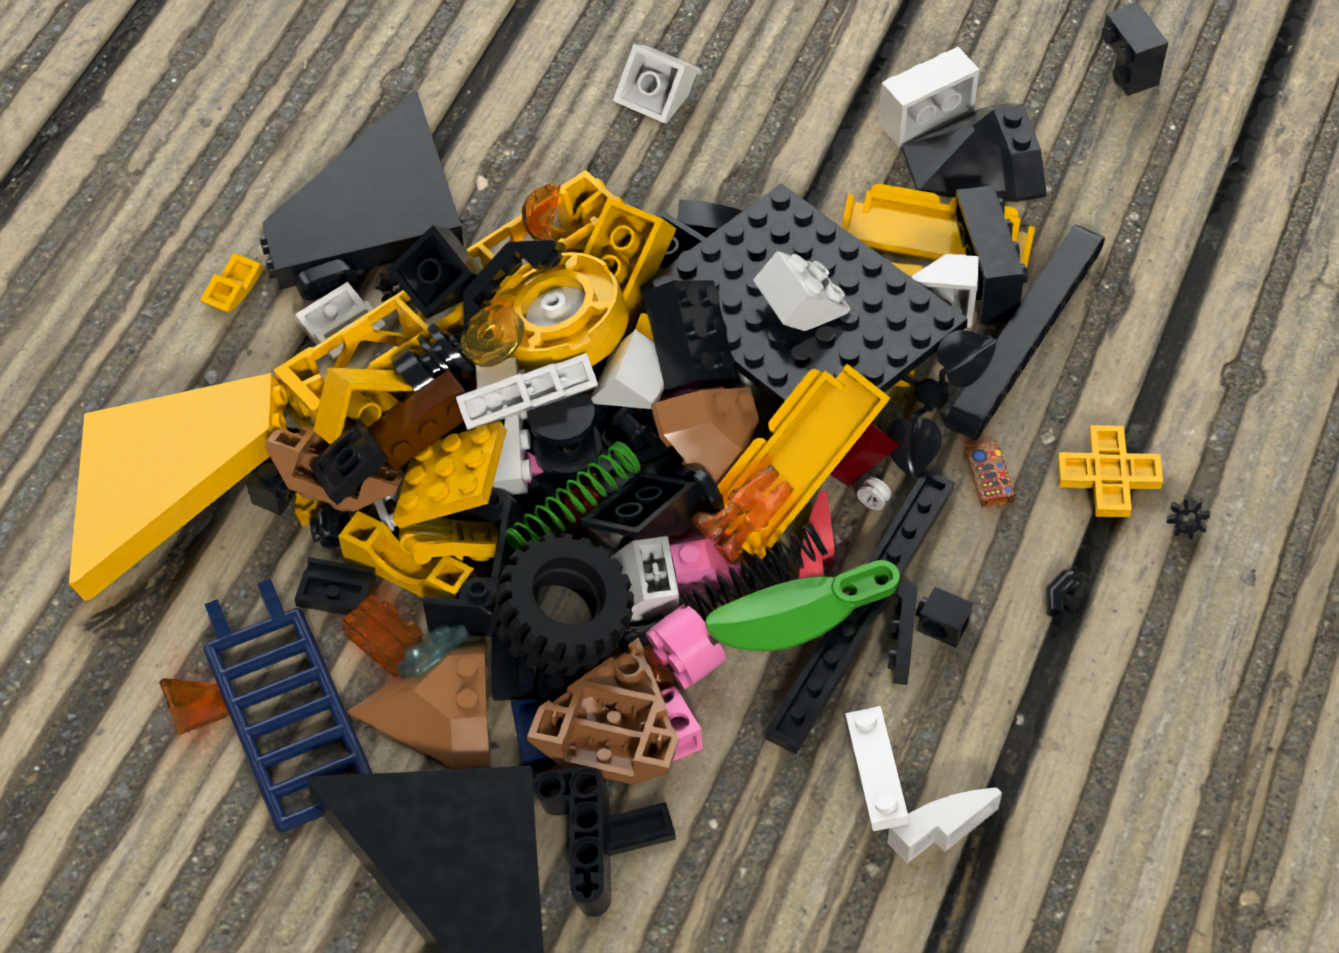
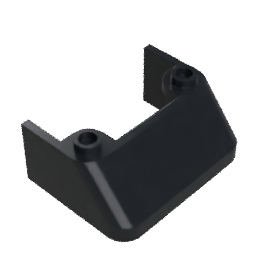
[423,489,547,637]

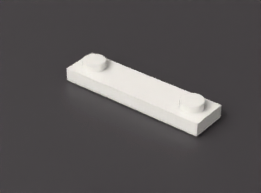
[845,706,910,831]

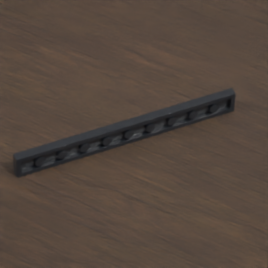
[765,470,955,754]

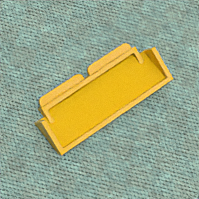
[841,184,1035,268]
[717,364,890,559]

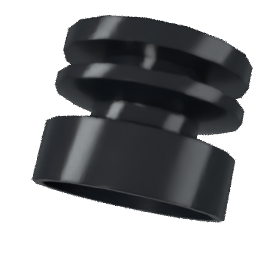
[391,323,476,392]

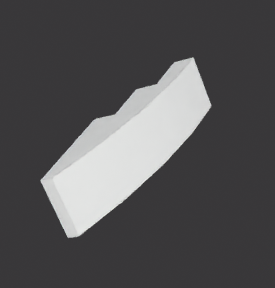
[456,353,599,430]

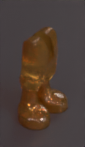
[691,464,794,566]

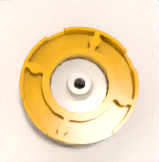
[489,252,629,373]

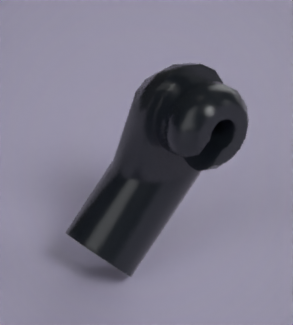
[1046,570,1082,617]

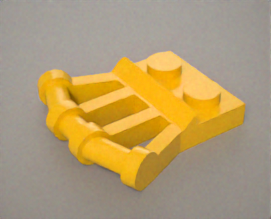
[399,517,498,565]

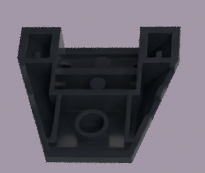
[902,103,1047,202]

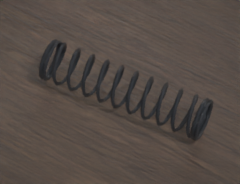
[679,522,828,621]

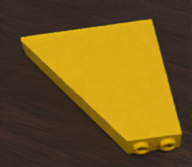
[69,373,287,601]

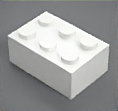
[878,47,979,147]

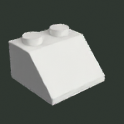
[613,44,698,123]
[912,254,979,328]

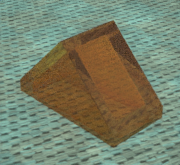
[159,678,229,735]

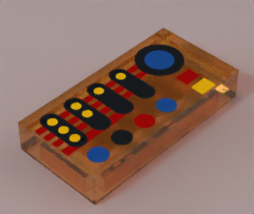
[964,441,1016,507]

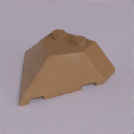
[651,388,760,486]
[265,425,405,512]
[527,637,679,785]
[346,641,491,770]

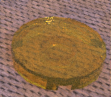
[461,304,524,367]

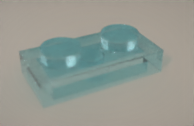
[395,624,470,678]

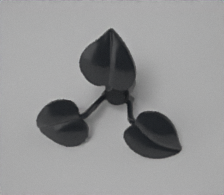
[887,330,997,478]

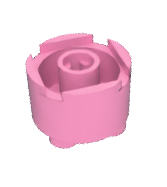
[645,604,726,690]

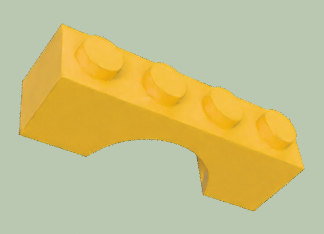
[338,511,475,600]

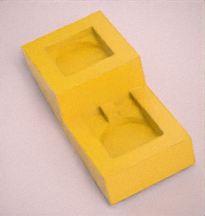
[200,253,264,314]

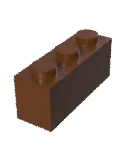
[369,370,466,471]

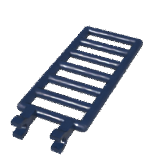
[203,579,373,833]

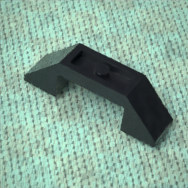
[463,240,567,345]

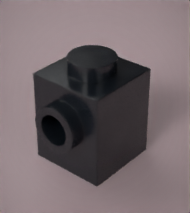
[245,459,297,516]

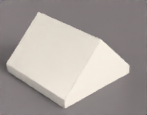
[591,329,664,409]

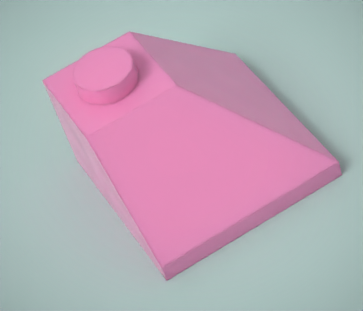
[668,527,745,596]

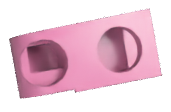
[660,686,703,761]

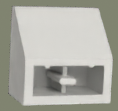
[753,251,851,331]
[609,536,679,624]

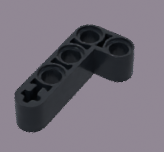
[533,767,611,917]

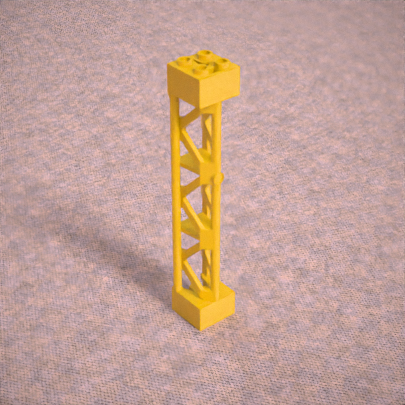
[274,170,625,427]

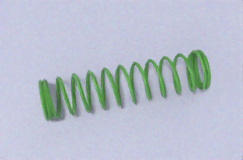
[505,441,641,551]

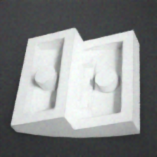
[295,282,386,360]

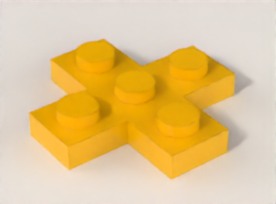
[1057,425,1163,517]

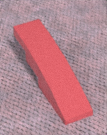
[799,490,835,579]

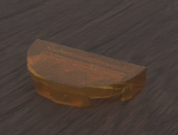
[522,184,561,241]

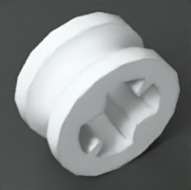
[857,477,892,510]

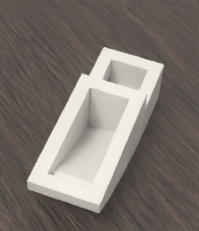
[887,788,1002,864]

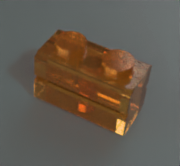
[342,595,424,677]

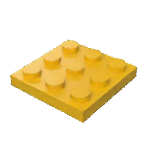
[392,421,507,528]

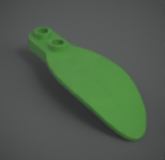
[705,560,900,651]

